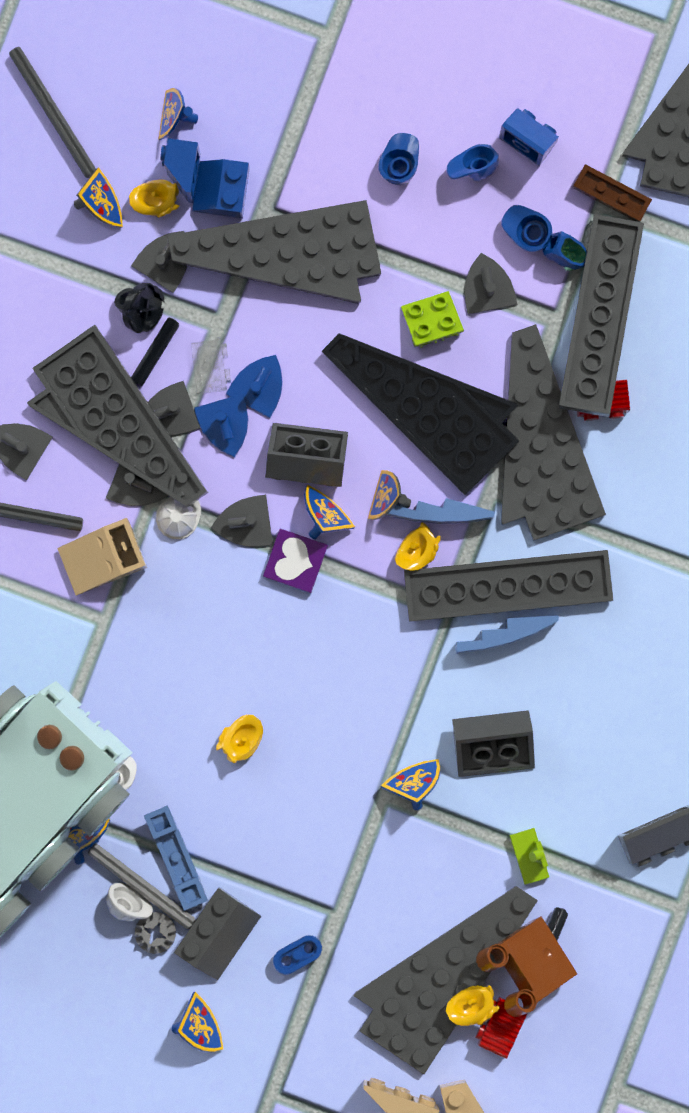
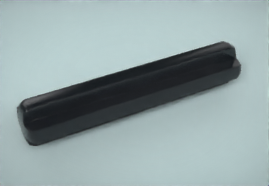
[131,317,179,386]

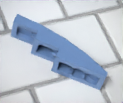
[388,498,495,524]
[456,616,559,653]

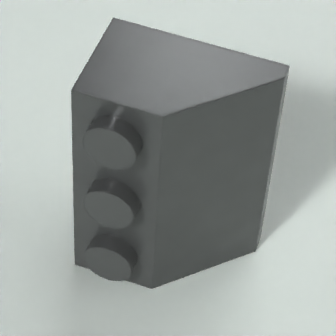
[265,423,348,487]
[452,710,535,777]
[617,805,689,867]
[174,887,261,980]

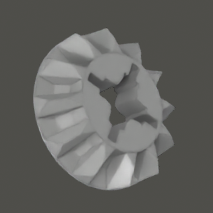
[134,912,176,954]

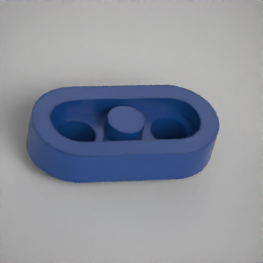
[273,935,322,974]

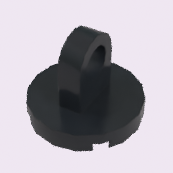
[114,283,165,333]

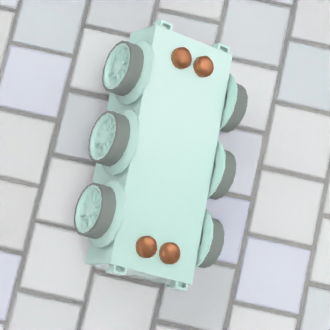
[0,681,133,938]

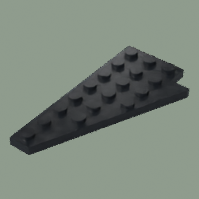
[321,333,520,495]

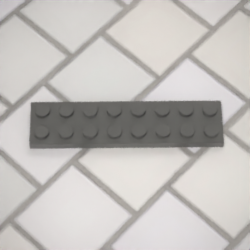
[558,214,644,417]
[404,550,614,622]

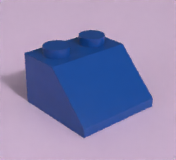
[499,108,559,167]
[160,138,201,203]
[192,159,250,219]

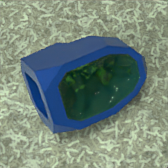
[542,231,587,270]

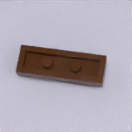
[573,164,652,222]

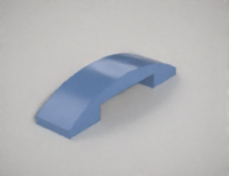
[144,805,208,911]

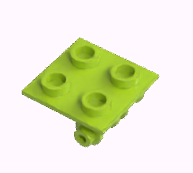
[401,291,464,348]

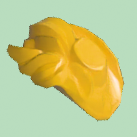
[129,179,180,218]
[395,522,441,571]
[216,714,263,763]
[446,985,499,1026]

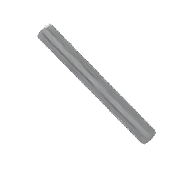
[88,843,196,929]

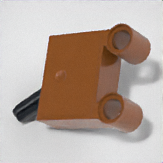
[476,907,578,1017]

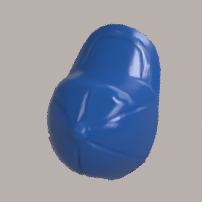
[379,133,419,185]
[446,144,499,181]
[501,205,553,252]

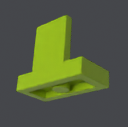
[509,828,549,885]

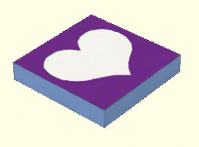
[263,528,328,593]

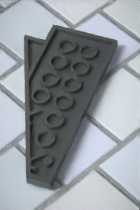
[622,64,689,197]
[167,200,382,304]
[27,324,209,507]
[501,324,606,541]
[353,886,538,1074]

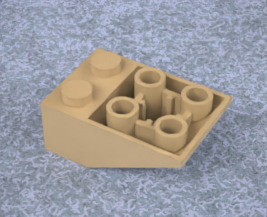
[57,518,147,596]
[363,1077,440,1113]

